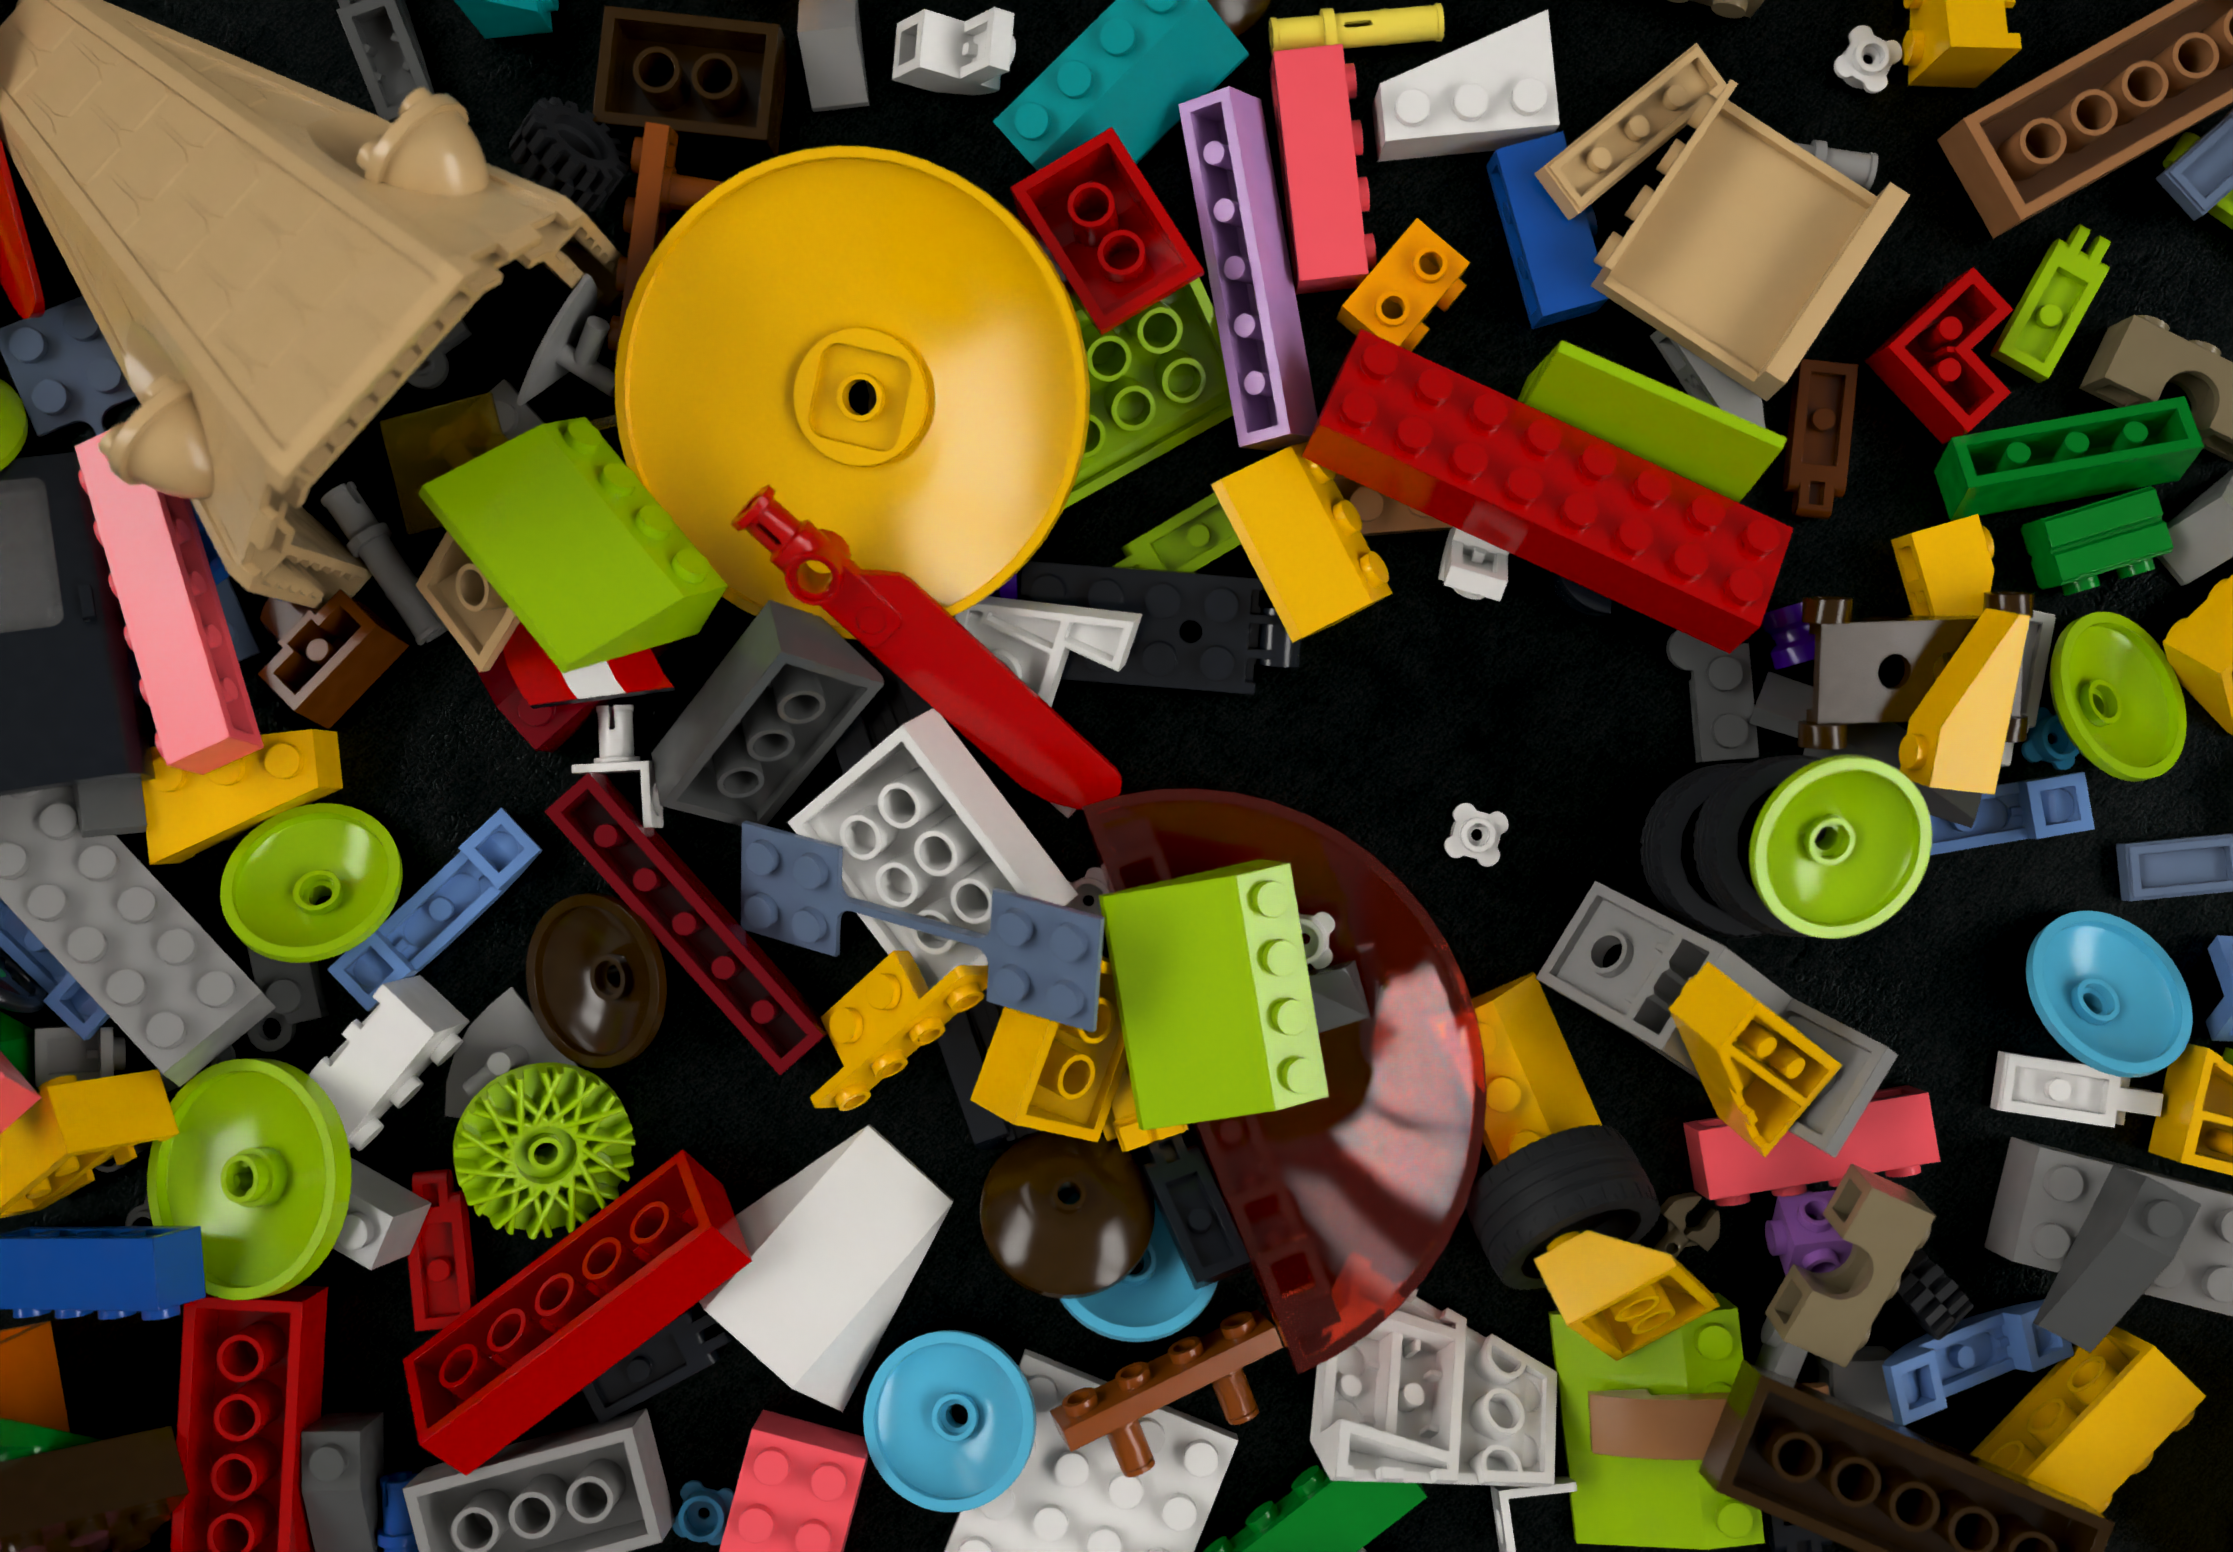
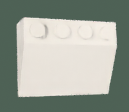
[788,708,1078,990]

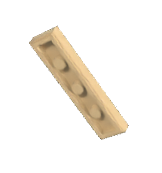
[1534,43,1727,221]

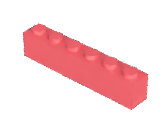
[74,430,264,775]

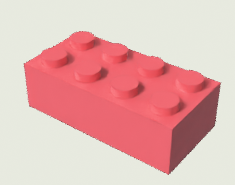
[719,1410,869,1552]

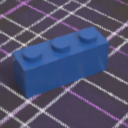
[1486,131,1609,329]

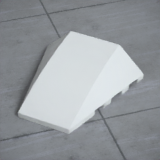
[699,1124,954,1412]
[1310,1253,1557,1487]

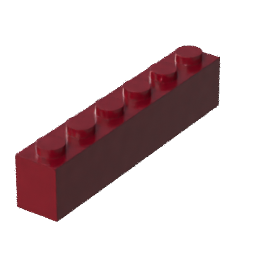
[544,772,828,1075]

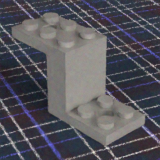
[1536,881,1898,1158]

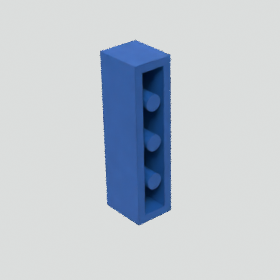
[0,1226,206,1320]

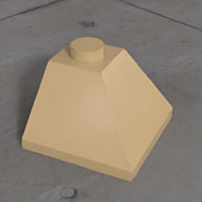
[415,531,520,672]

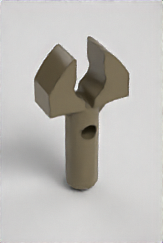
[1652,1192,1720,1258]

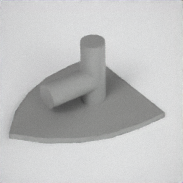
[516,273,615,406]
[445,987,578,1118]

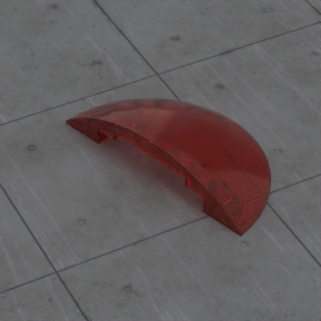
[1082,788,1487,1374]

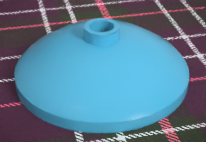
[2026,911,2193,1078]
[1059,1191,1218,1342]
[863,1330,1036,1512]

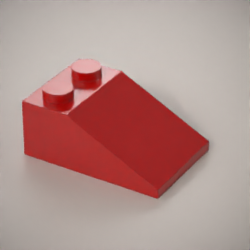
[1010,127,1204,336]

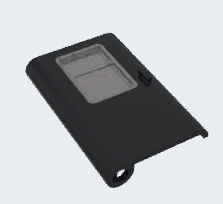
[0,452,155,796]

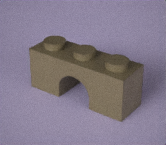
[2079,315,2233,462]
[1765,1163,1936,1368]

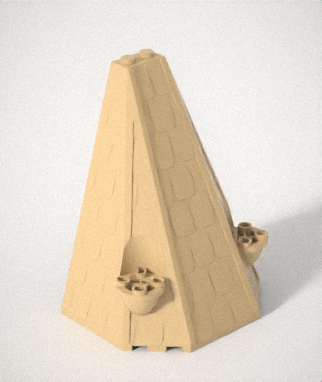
[0,0,623,610]

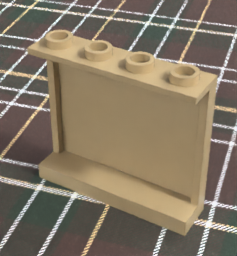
[1591,79,1910,401]

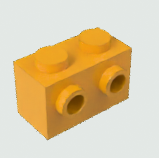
[1336,218,1470,352]

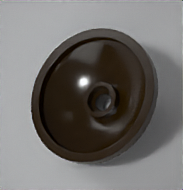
[526,893,667,1068]
[980,1130,1155,1299]

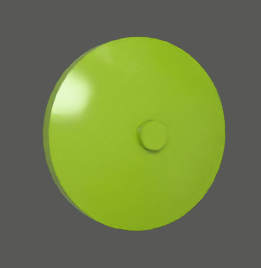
[147,1058,352,1300]

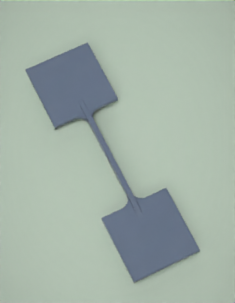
[0,296,261,662]
[741,820,1104,1032]

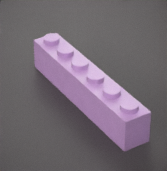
[1178,86,1318,451]

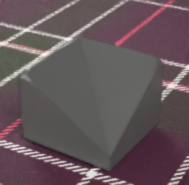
[1308,960,1370,1033]

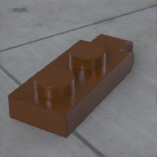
[1782,359,1858,519]

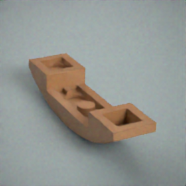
[1588,1382,1829,1460]

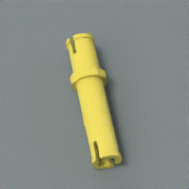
[1269,3,1445,56]

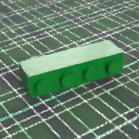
[1934,396,2204,521]
[1203,1465,1427,1552]

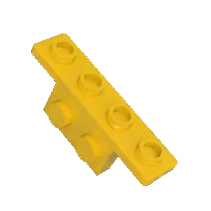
[810,950,988,1111]

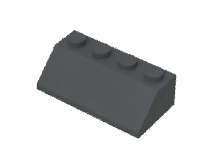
[651,600,884,826]

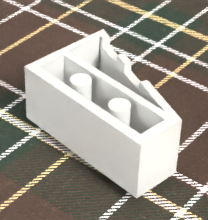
[1372,9,1560,162]
[309,975,470,1151]

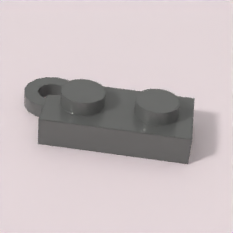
[247,947,330,1052]

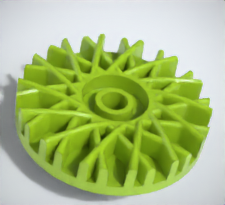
[453,1062,635,1239]

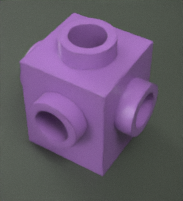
[1765,1190,1853,1276]

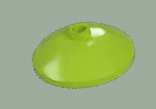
[2050,612,2187,782]
[1749,755,1932,938]
[220,803,403,963]

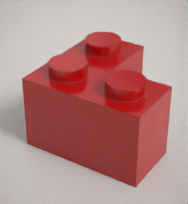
[1865,267,2014,444]

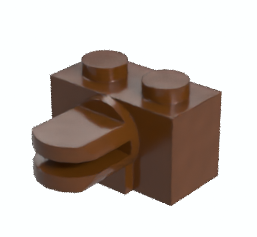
[258,589,409,729]

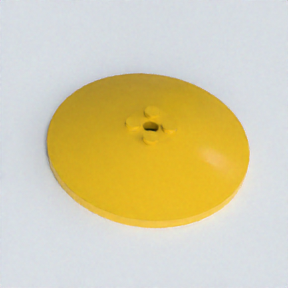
[615,146,1090,639]

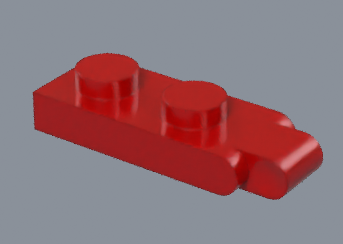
[407,1168,478,1332]

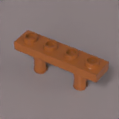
[608,122,723,363]
[1050,1310,1283,1478]

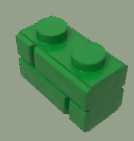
[2021,485,2174,596]

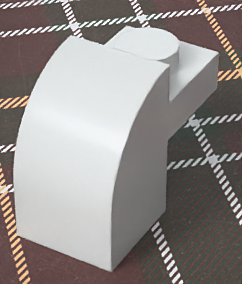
[892,7,1016,95]
[1438,527,1509,602]

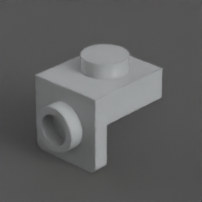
[34,1023,126,1087]

